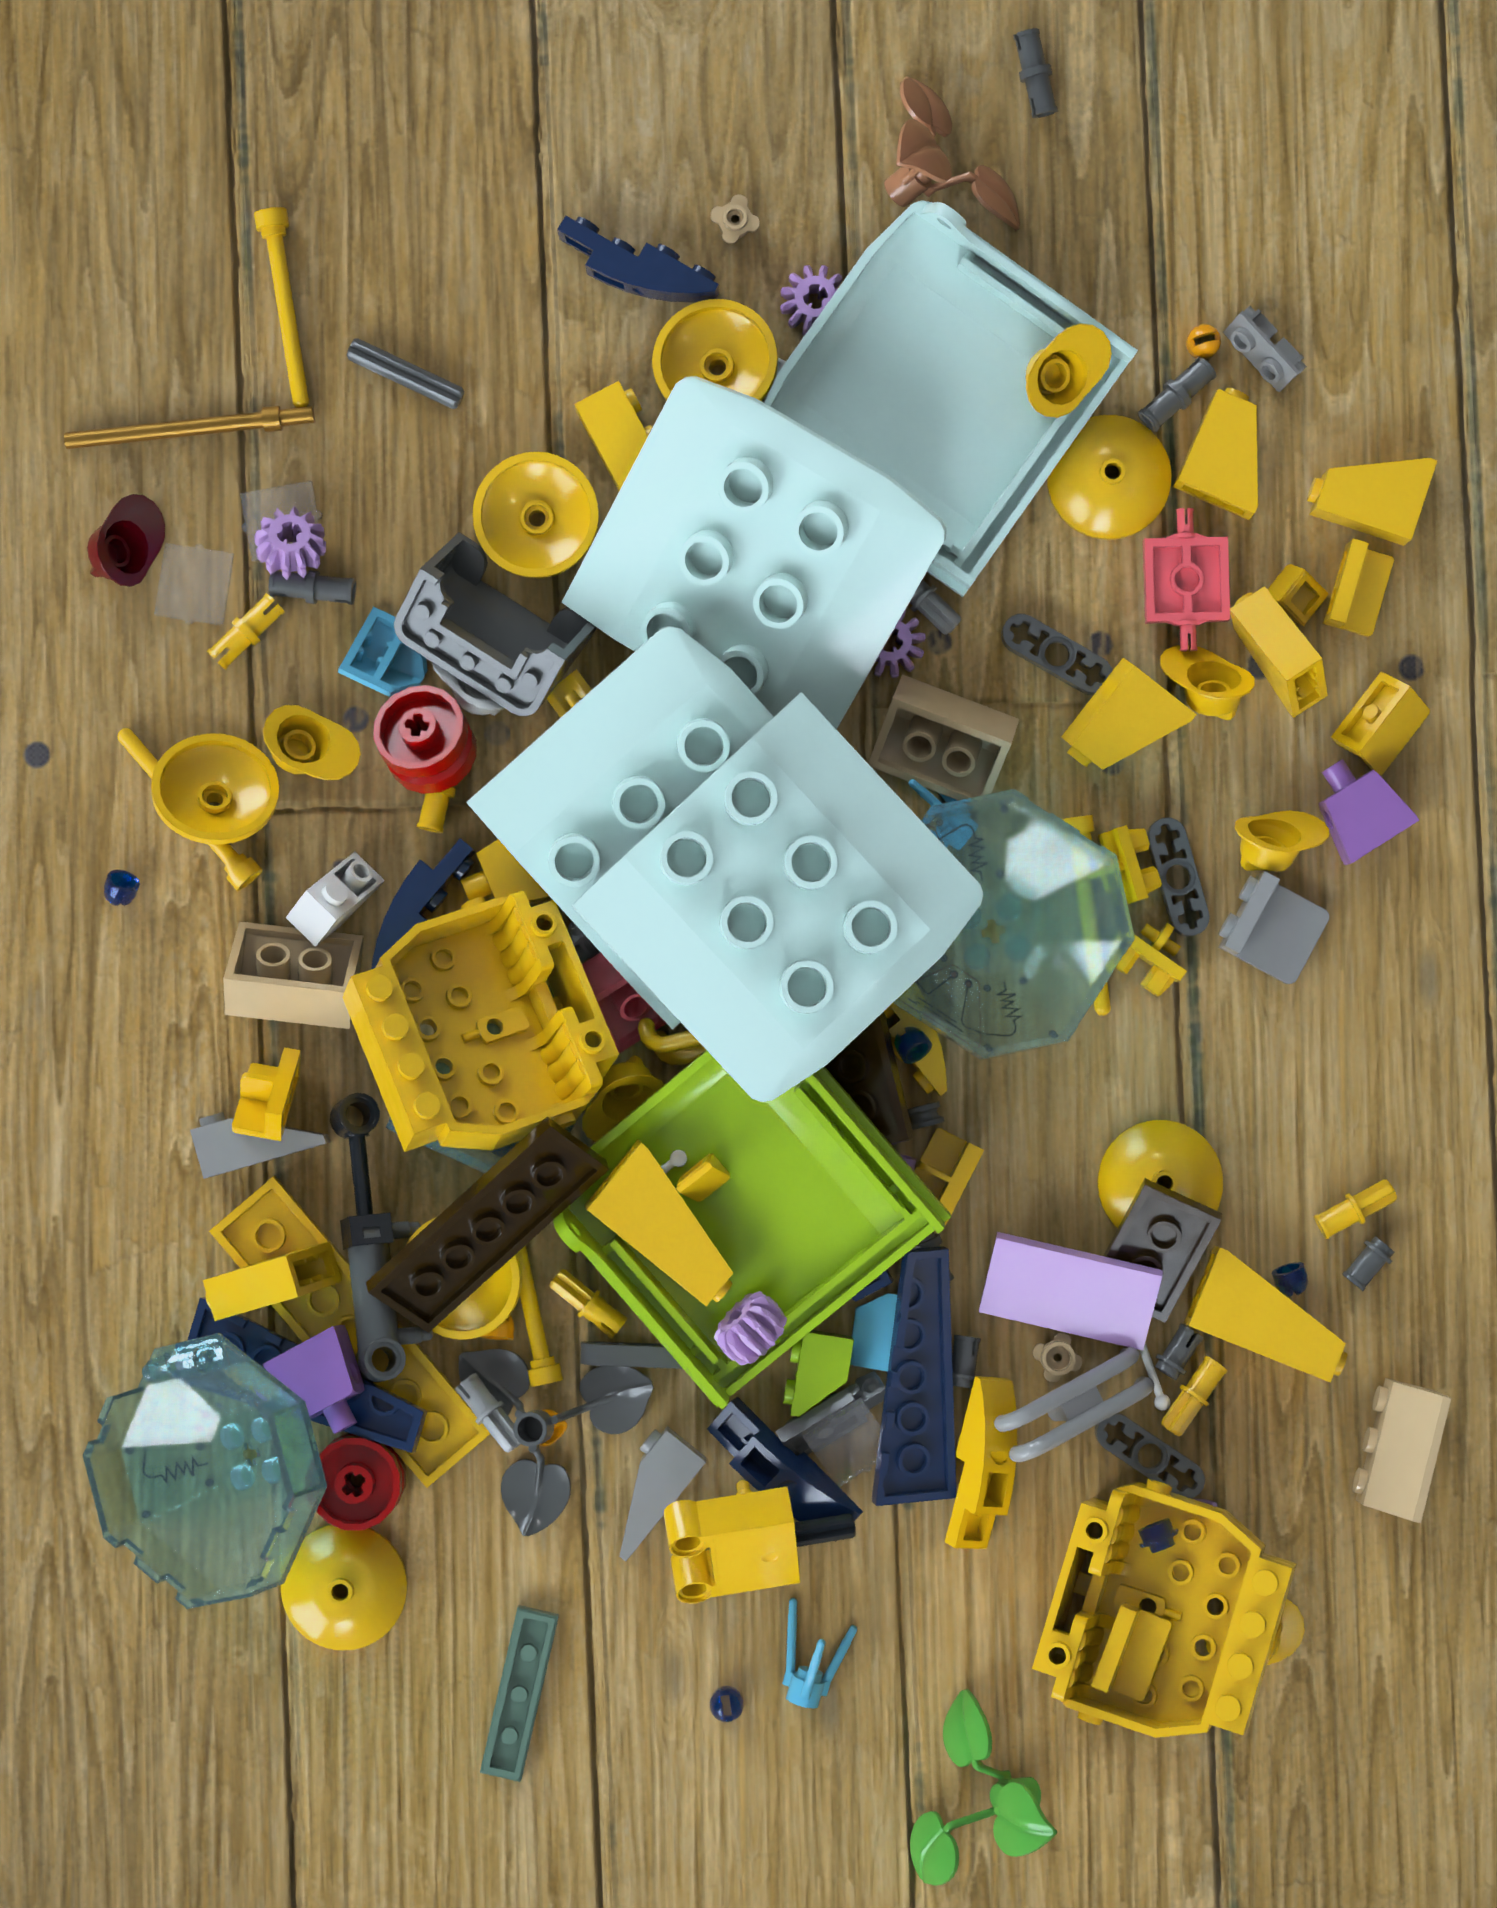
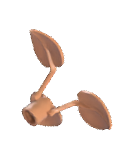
[884,76,1020,232]

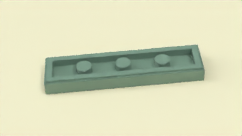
[480,1605,559,1782]

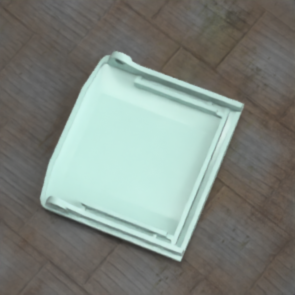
[764,200,1138,597]
[562,376,946,730]
[467,626,773,1029]
[572,692,983,1102]

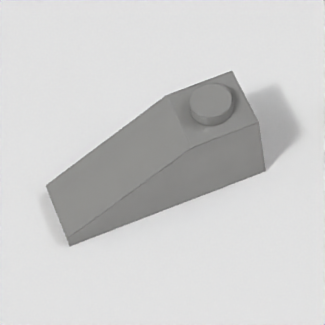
[190,1112,331,1179]
[619,1426,706,1561]

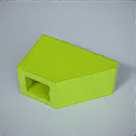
[783,1330,854,1417]

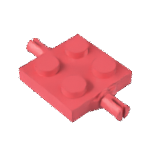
[1143,508,1230,652]

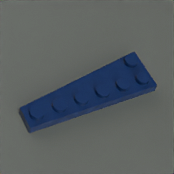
[872,1246,957,1506]
[176,1297,428,1453]

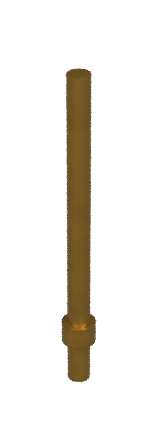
[64,406,315,449]

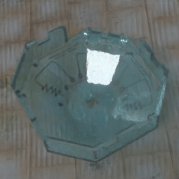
[893,789,1135,1061]
[83,1333,327,1609]

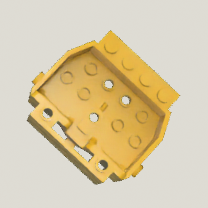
[342,890,619,1152]
[1032,1479,1297,1738]

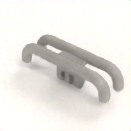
[994,1347,1154,1463]

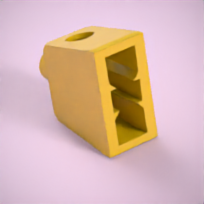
[461,839,551,903]

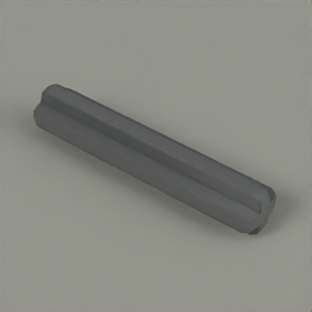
[347,338,464,409]

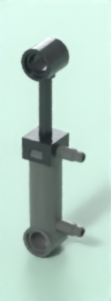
[330,1093,433,1383]

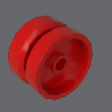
[373,685,477,794]
[308,1433,406,1530]

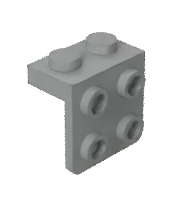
[1218,871,1329,984]

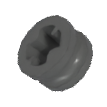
[907,1101,945,1130]

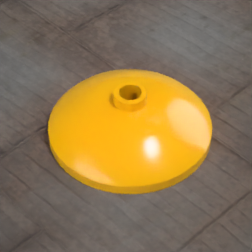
[652,299,778,401]
[1046,415,1172,540]
[473,452,599,578]
[151,733,279,844]
[1097,1120,1223,1228]
[406,1217,522,1340]
[281,1524,408,1650]

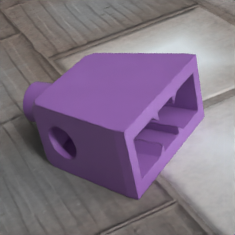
[1318,759,1419,865]
[263,1325,364,1434]

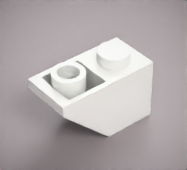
[286,852,385,947]

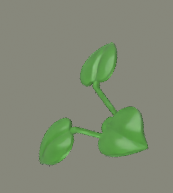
[910,1689,1057,1886]

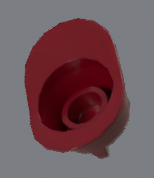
[87,494,165,587]

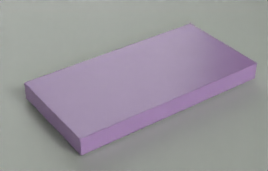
[979,1232,1163,1350]

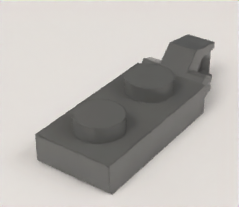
[775,1371,886,1456]

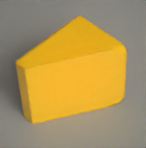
[1267,564,1329,626]
[676,1153,731,1202]

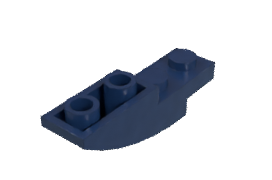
[557,215,719,303]
[371,838,476,969]
[707,1397,863,1542]

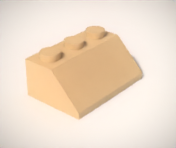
[868,674,1019,810]
[223,921,364,1029]
[1352,1378,1452,1523]

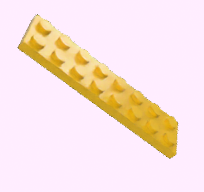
[209,1176,490,1488]

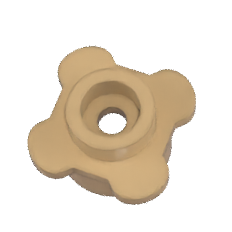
[711,194,760,244]
[1033,1333,1082,1382]

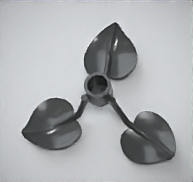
[459,1349,654,1536]

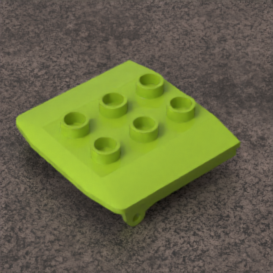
[553,1050,951,1410]

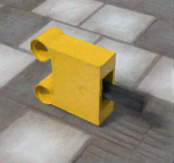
[664,1480,856,1604]

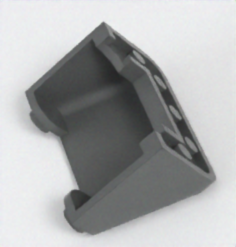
[394,532,597,716]

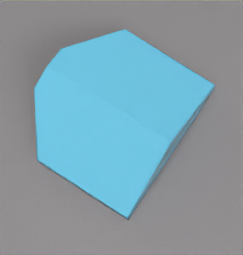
[338,606,428,697]
[850,1293,897,1372]

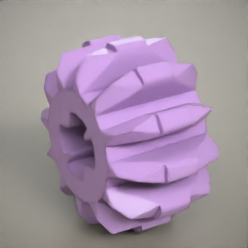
[780,265,842,336]
[254,506,326,580]
[874,610,926,678]
[714,1291,787,1366]

